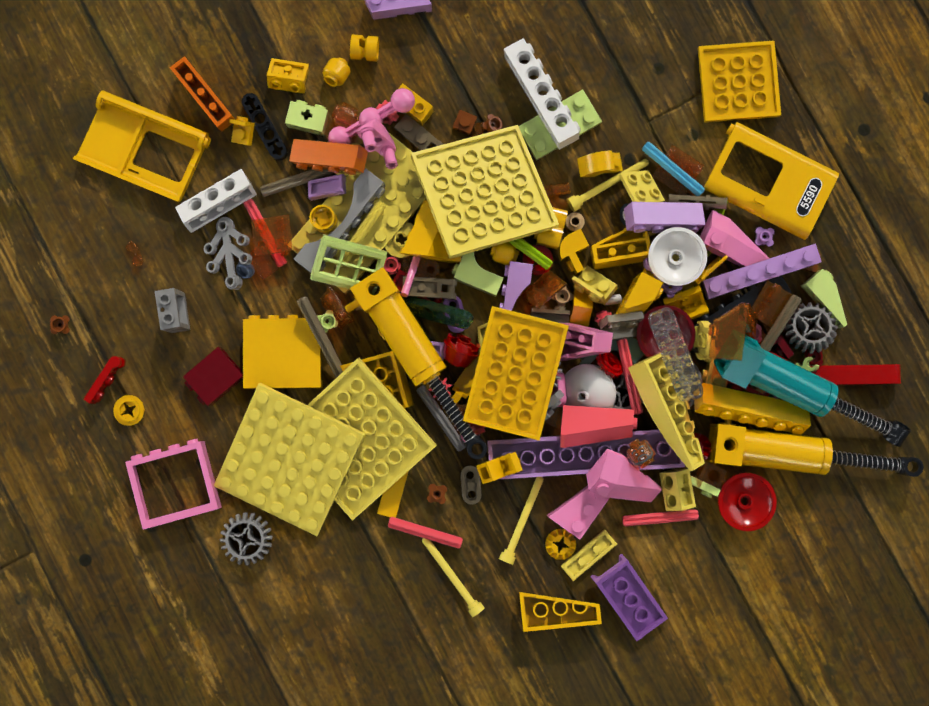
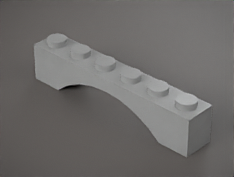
[294,168,385,273]

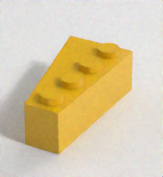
[519,592,602,632]

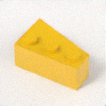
[590,228,651,270]

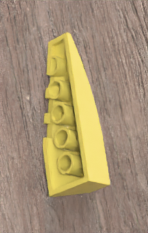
[628,349,705,471]

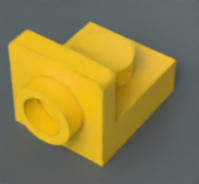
[229,116,255,146]

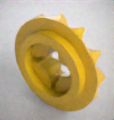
[113,395,145,426]
[545,529,576,560]

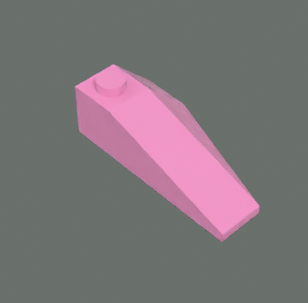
[700,210,770,268]
[586,449,662,502]

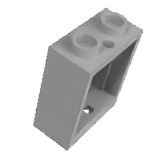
[155,288,190,333]

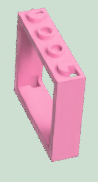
[125,438,222,530]

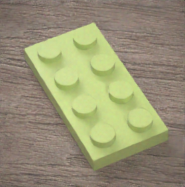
[519,89,602,161]

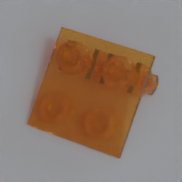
[652,145,704,195]
[251,214,292,257]
[521,270,567,309]
[748,280,792,327]
[321,286,354,330]

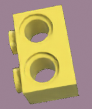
[659,469,696,511]

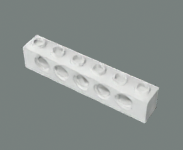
[504,38,581,150]

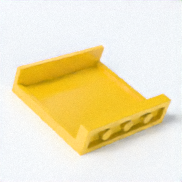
[243,315,323,389]

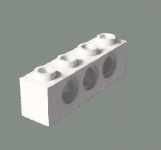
[175,169,257,233]

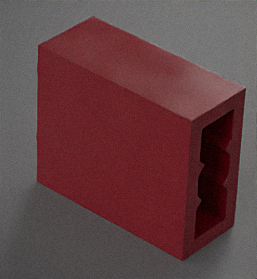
[183,346,243,406]

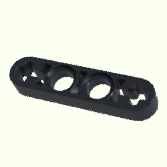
[242,93,287,161]

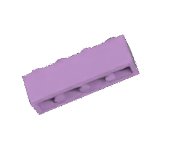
[624,202,705,233]

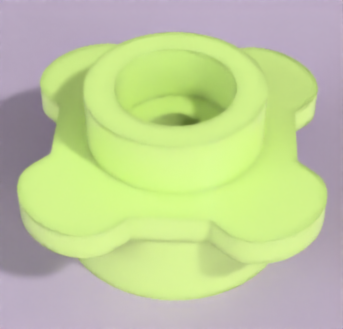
[317,310,338,333]

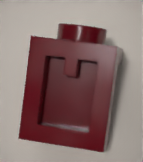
[773,335,794,359]

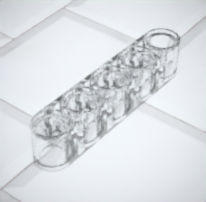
[648,307,703,402]

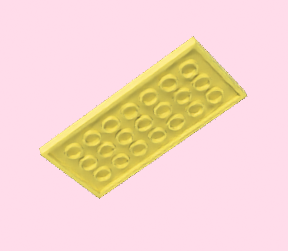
[288,132,427,294]

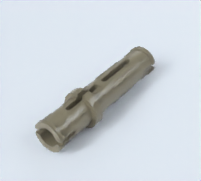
[669,194,727,210]

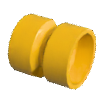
[350,34,379,62]
[309,205,338,234]

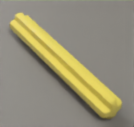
[337,200,385,268]

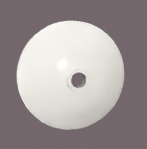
[648,227,707,286]
[565,364,616,408]

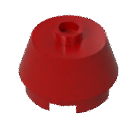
[443,333,481,367]

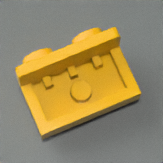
[663,285,709,320]

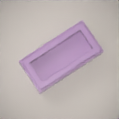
[308,174,346,201]

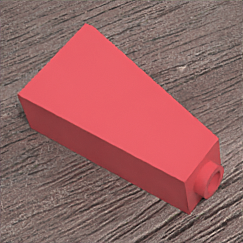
[560,405,637,448]

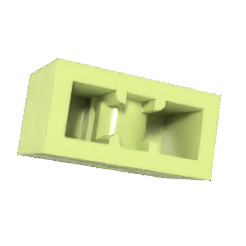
[285,100,330,136]

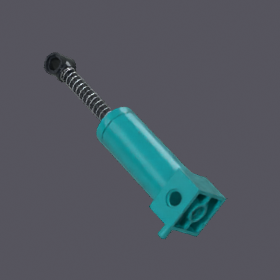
[714,329,911,447]

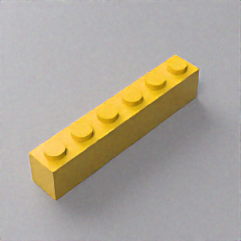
[694,383,811,435]

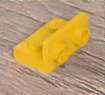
[267,58,309,94]

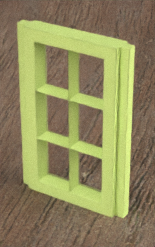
[310,234,387,295]

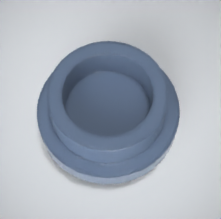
[236,260,255,278]

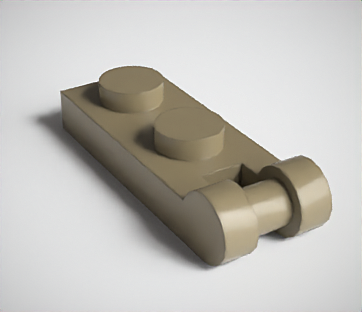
[394,113,443,151]
[403,276,457,300]

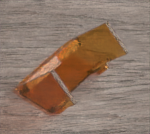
[708,302,757,375]

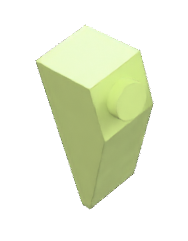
[801,269,847,328]

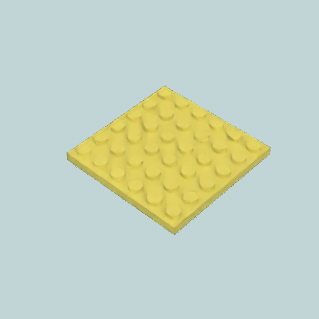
[410,125,559,259]
[307,358,437,521]
[214,383,365,536]

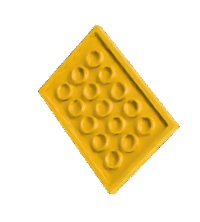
[463,306,569,441]

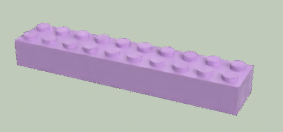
[487,429,685,480]

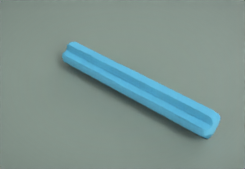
[642,142,705,196]

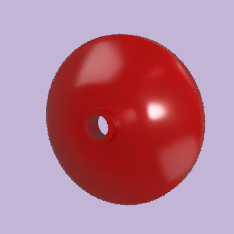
[718,473,777,531]

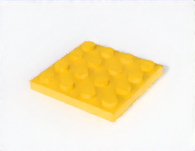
[698,41,781,123]

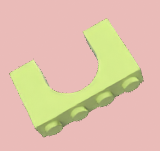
[452,252,504,297]

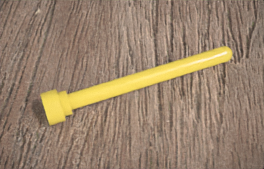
[567,159,649,212]
[499,477,544,565]
[422,538,485,617]

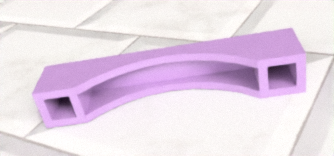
[701,244,822,300]
[499,261,533,311]

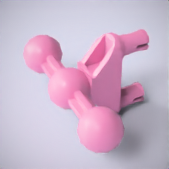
[328,88,415,169]

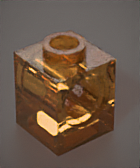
[695,461,727,489]

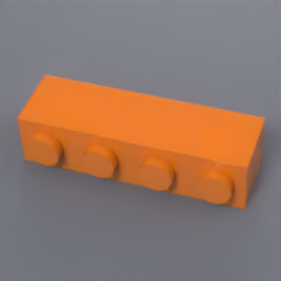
[170,56,235,132]
[289,139,368,175]

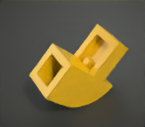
[577,150,623,177]
[558,229,589,275]
[476,452,522,484]

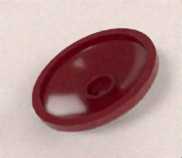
[636,305,696,362]

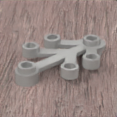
[204,217,252,290]

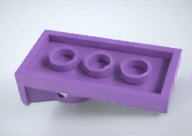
[590,554,668,641]

